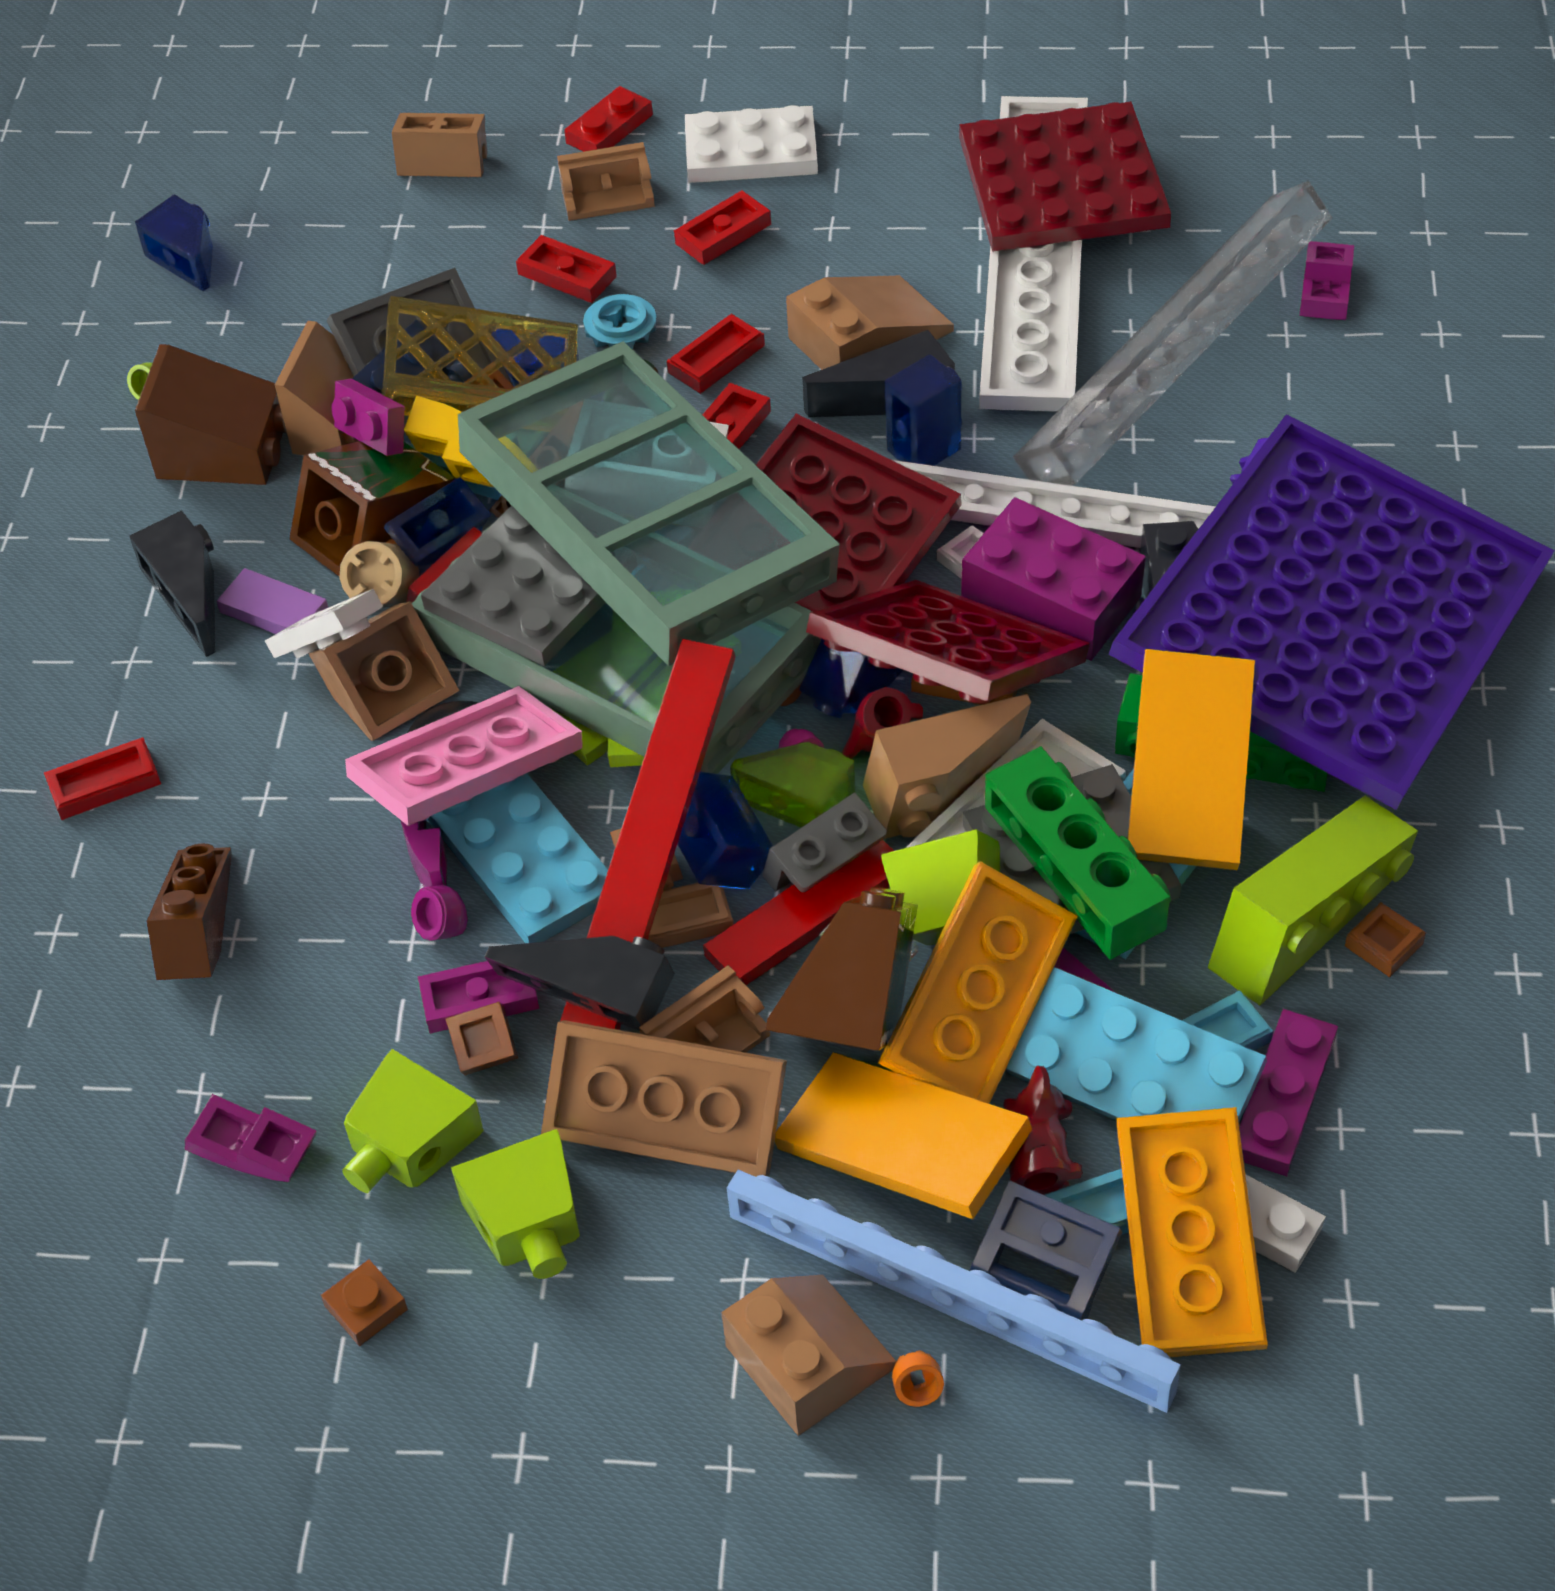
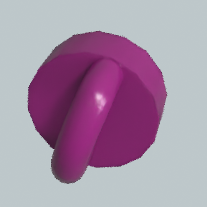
[411,885,468,941]

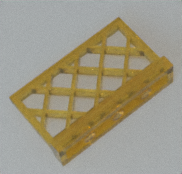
[381,296,578,436]

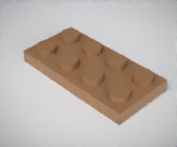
[541,1020,787,1177]

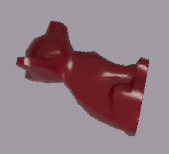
[841,687,923,761]
[1003,1065,1083,1195]

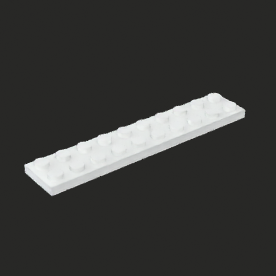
[979,96,1088,412]

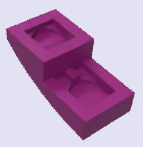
[1299,241,1354,320]
[400,819,447,887]
[185,1094,316,1182]

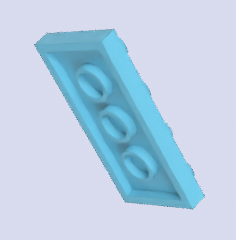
[427,773,608,943]
[1006,967,1267,1123]

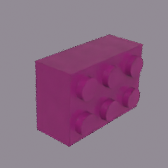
[961,497,1146,661]

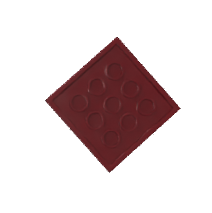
[959,101,1171,252]
[688,413,962,611]
[806,580,1090,704]

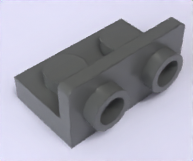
[762,792,886,892]

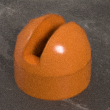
[892,1350,944,1407]

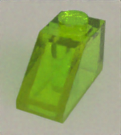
[730,742,856,828]

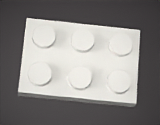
[685,105,818,183]

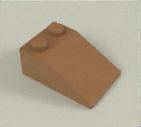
[786,275,954,370]
[863,694,1031,839]

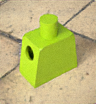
[881,829,1000,945]
[342,1049,484,1193]
[451,1129,580,1279]

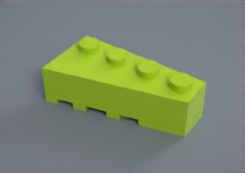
[1208,795,1418,1006]

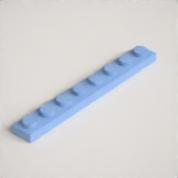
[727,1169,1181,1413]

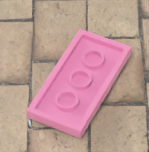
[345,686,582,826]

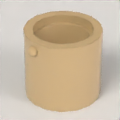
[339,541,419,607]

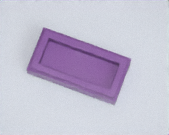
[217,568,328,634]

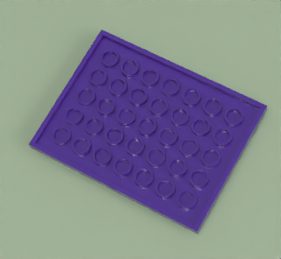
[1109,414,1555,810]

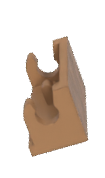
[392,113,487,177]
[557,142,655,221]
[639,965,770,1053]

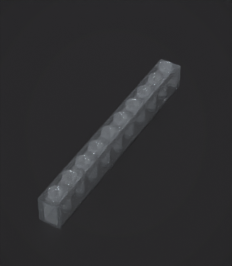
[1013,180,1333,486]

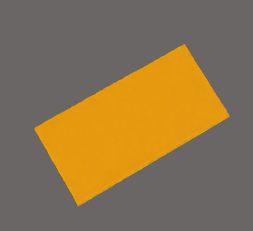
[1128,649,1255,870]
[878,861,1078,1104]
[775,1052,1032,1219]
[1116,1107,1268,1357]

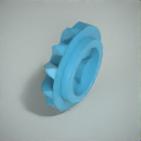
[583,294,656,349]

